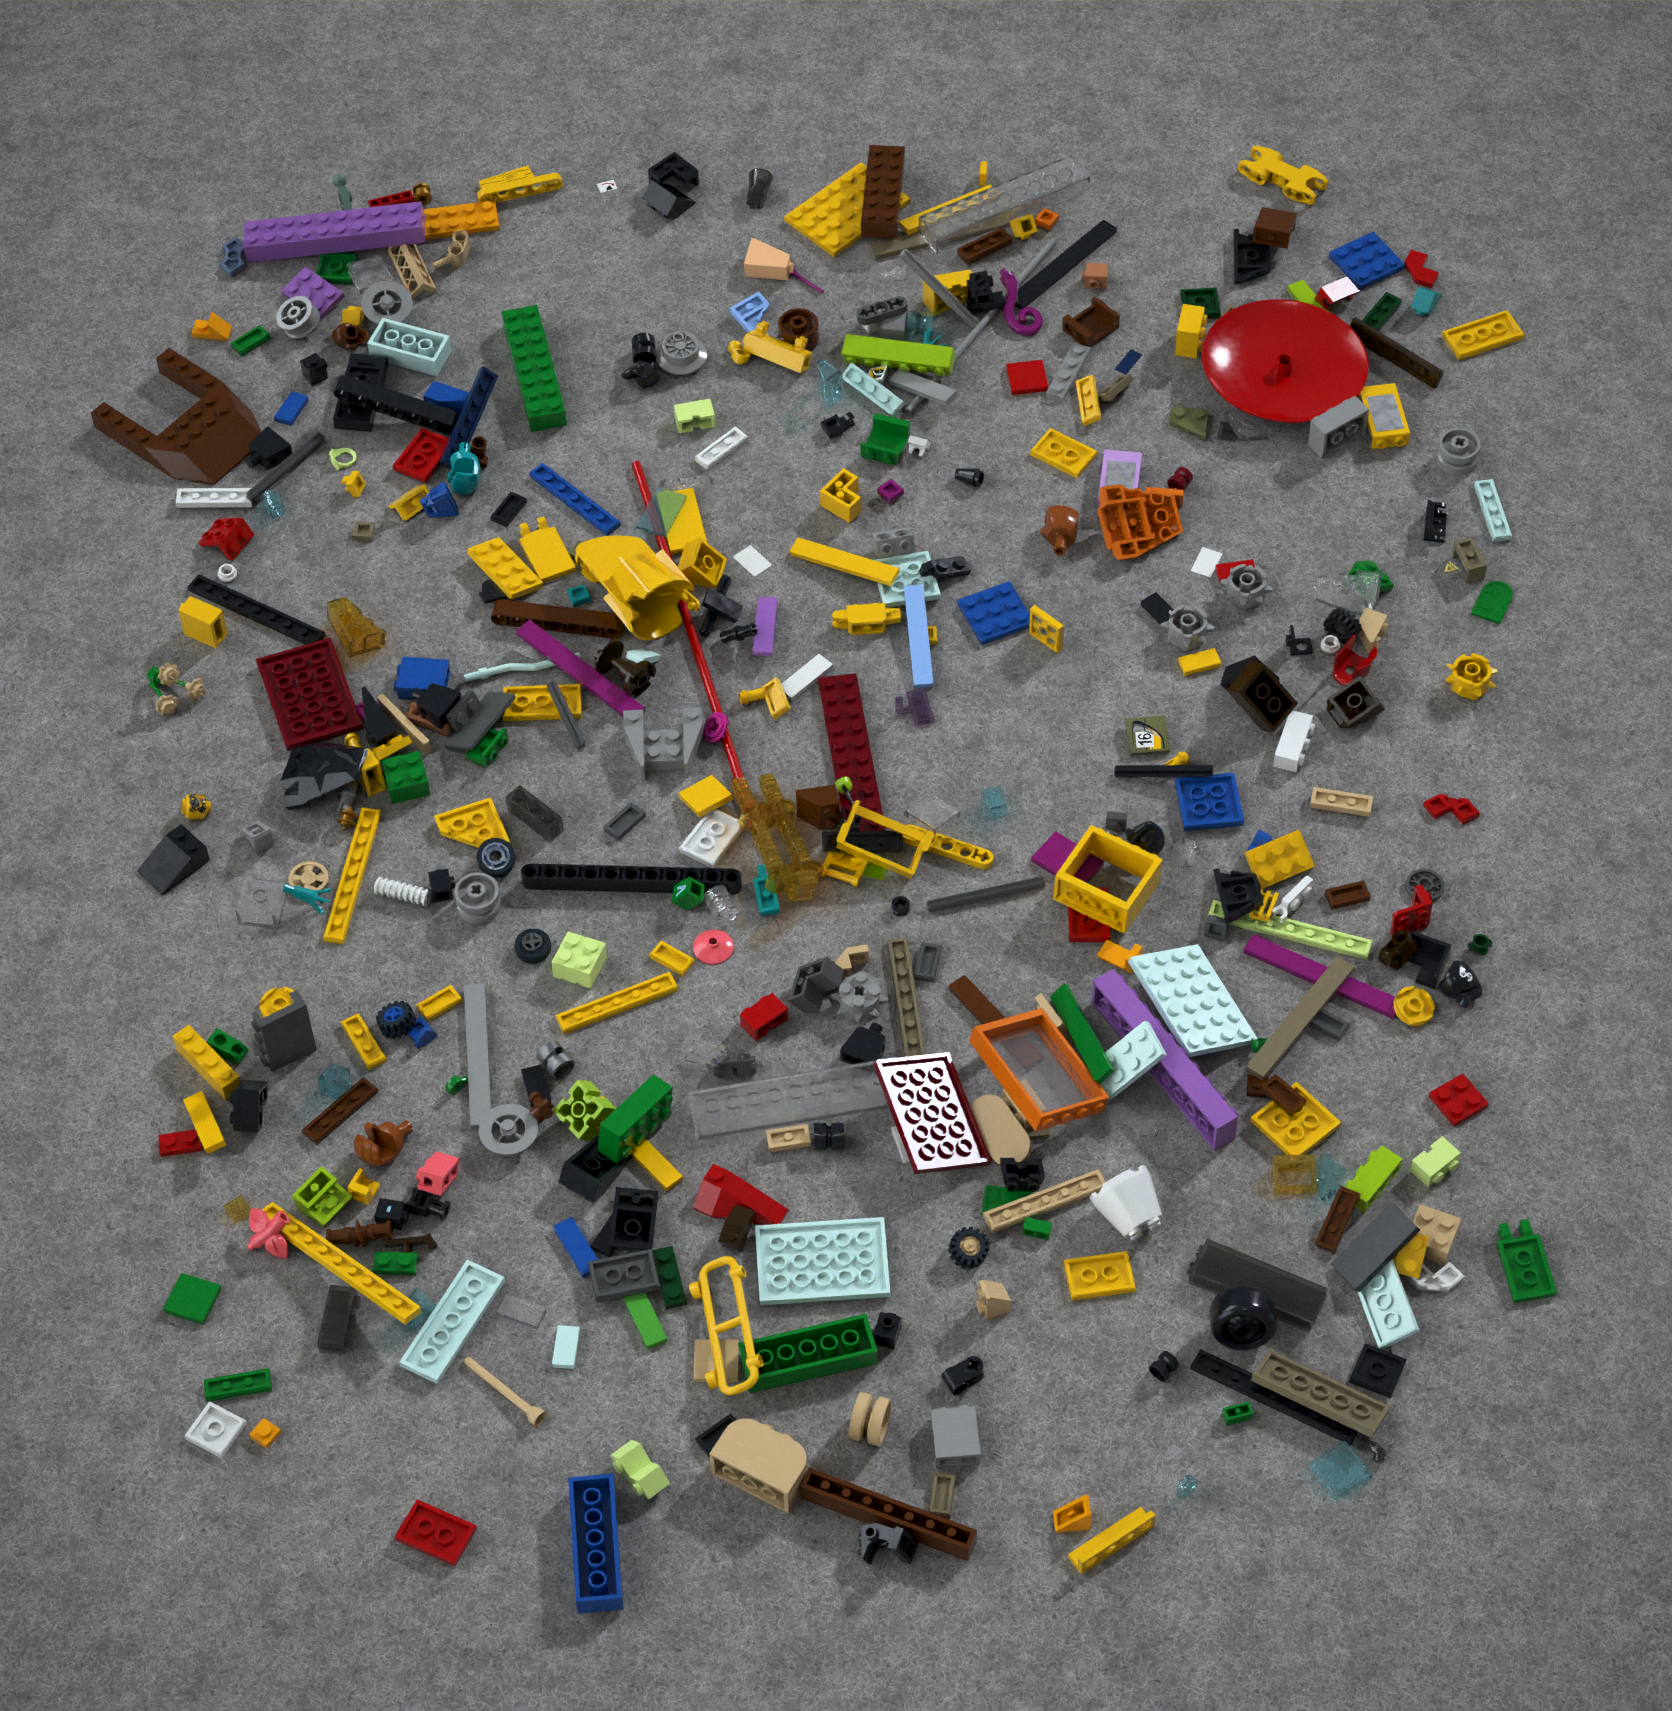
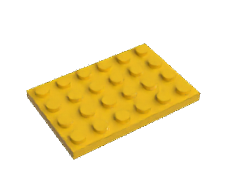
[784,162,911,257]

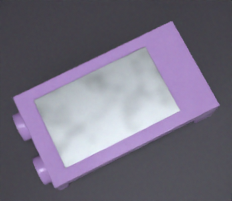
[1097,449,1142,511]

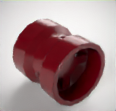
[1167,467,1193,490]

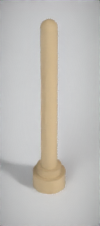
[464,1357,547,1427]

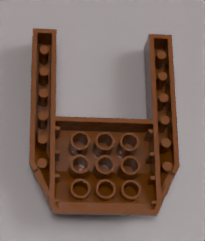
[91,348,262,485]

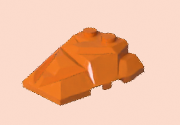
[1097,484,1183,561]

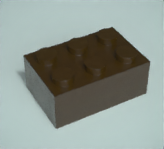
[1227,661,1298,733]

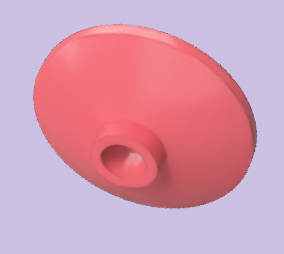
[693,930,734,964]

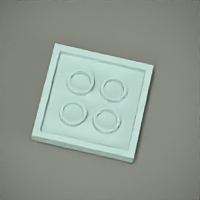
[874,551,940,608]

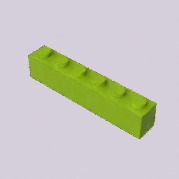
[841,334,956,376]

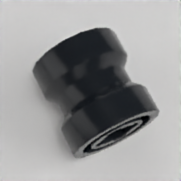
[1148,1351,1179,1382]

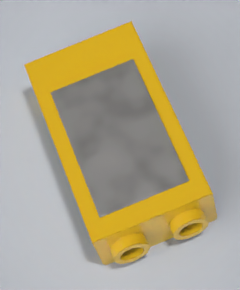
[1357,383,1410,449]

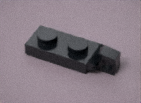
[918,556,971,580]

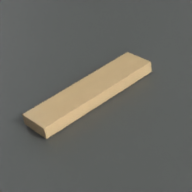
[377,694,432,755]

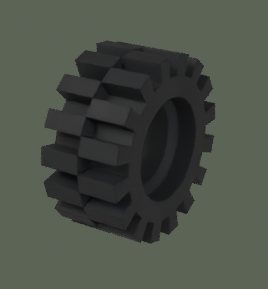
[1323,608,1362,645]

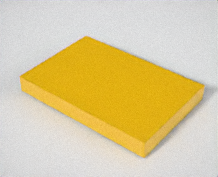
[1030,428,1098,478]
[1063,1251,1136,1301]

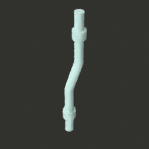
[464,652,581,682]

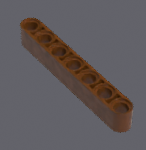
[491,599,624,639]

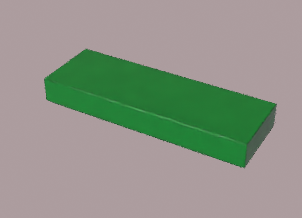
[203,1368,272,1402]

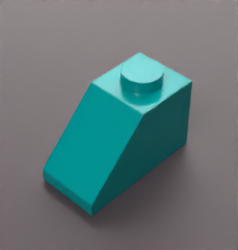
[1411,287,1442,316]

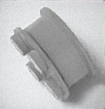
[276,296,320,339]

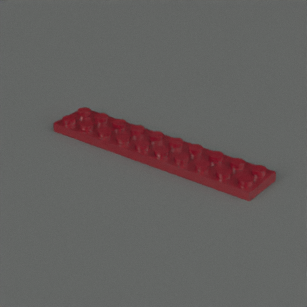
[818,673,886,831]

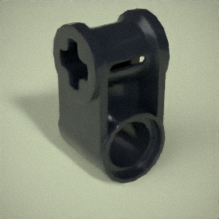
[941,1356,984,1395]

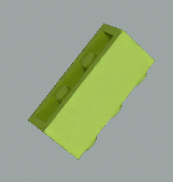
[1344,1145,1403,1213]

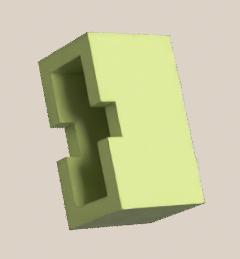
[674,399,715,433]
[1410,1136,1461,1187]

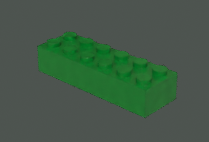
[738,1314,878,1394]

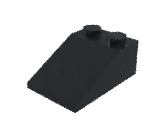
[137,824,210,895]
[558,1135,632,1203]

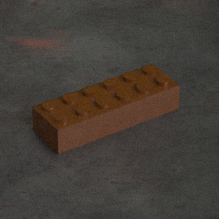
[861,145,905,239]

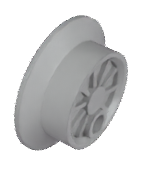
[361,281,413,325]
[656,331,707,375]
[479,1104,538,1157]

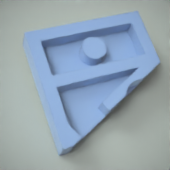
[729,291,770,333]

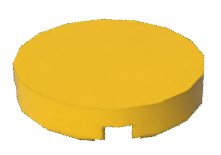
[1393,986,1435,1027]
[260,987,294,1018]

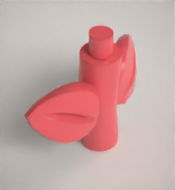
[247,1208,290,1259]

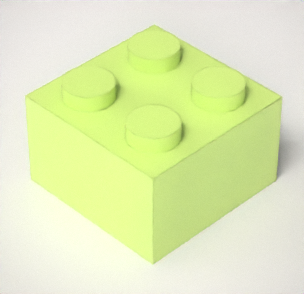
[552,932,607,989]

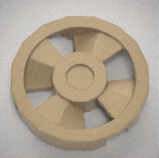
[288,861,329,895]

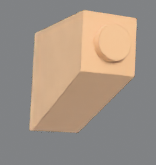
[744,238,794,280]

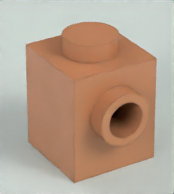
[1082,263,1108,289]

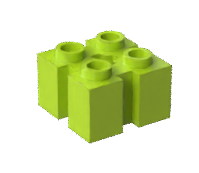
[553,1079,616,1141]

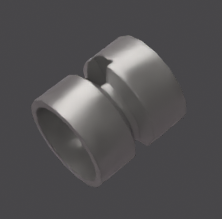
[536,1040,575,1080]

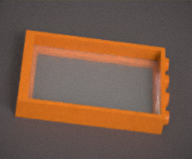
[969,1008,1109,1131]

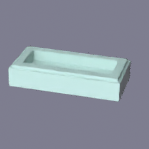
[626,648,661,663]
[552,1325,580,1369]

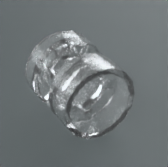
[703,885,739,924]

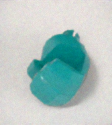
[447,442,481,496]

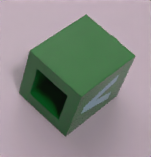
[672,877,705,910]

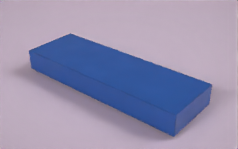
[553,1217,598,1278]

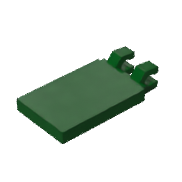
[1496,1219,1557,1303]

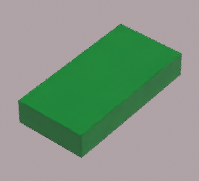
[230,325,271,357]

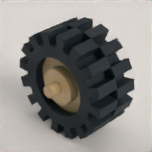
[948,1227,990,1269]

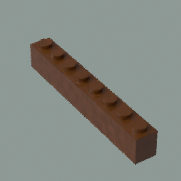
[800,1468,977,1561]

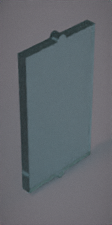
[637,487,687,537]

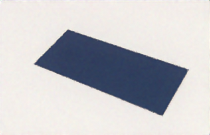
[1114,349,1142,375]

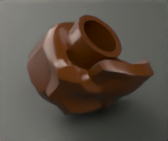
[332,323,370,351]

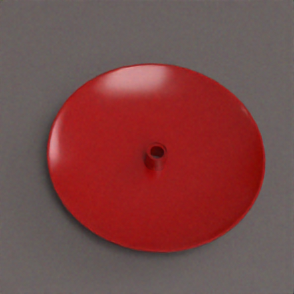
[1202,299,1369,423]

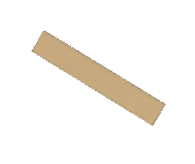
[983,1169,1106,1233]

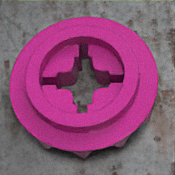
[704,712,729,743]

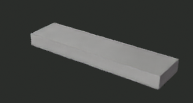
[888,369,957,406]

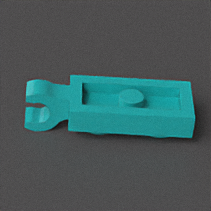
[753,864,780,916]

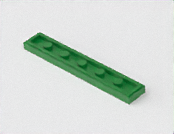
[1050,983,1115,1084]

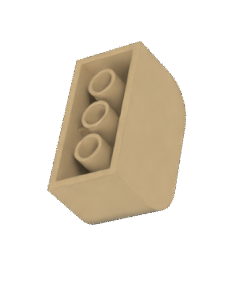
[709,1419,807,1514]

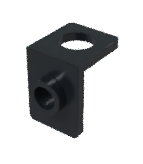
[1286,625,1313,655]

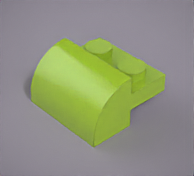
[292,1166,353,1228]

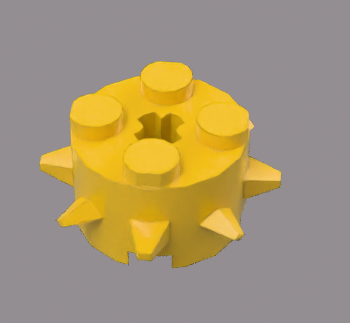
[1445,653,1498,700]

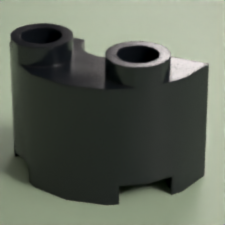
[1000,1158,1045,1192]

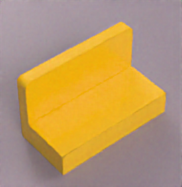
[388,484,429,521]

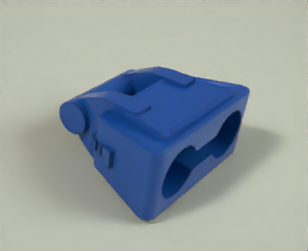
[420,482,459,518]

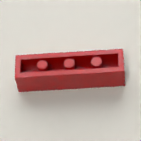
[368,190,414,207]

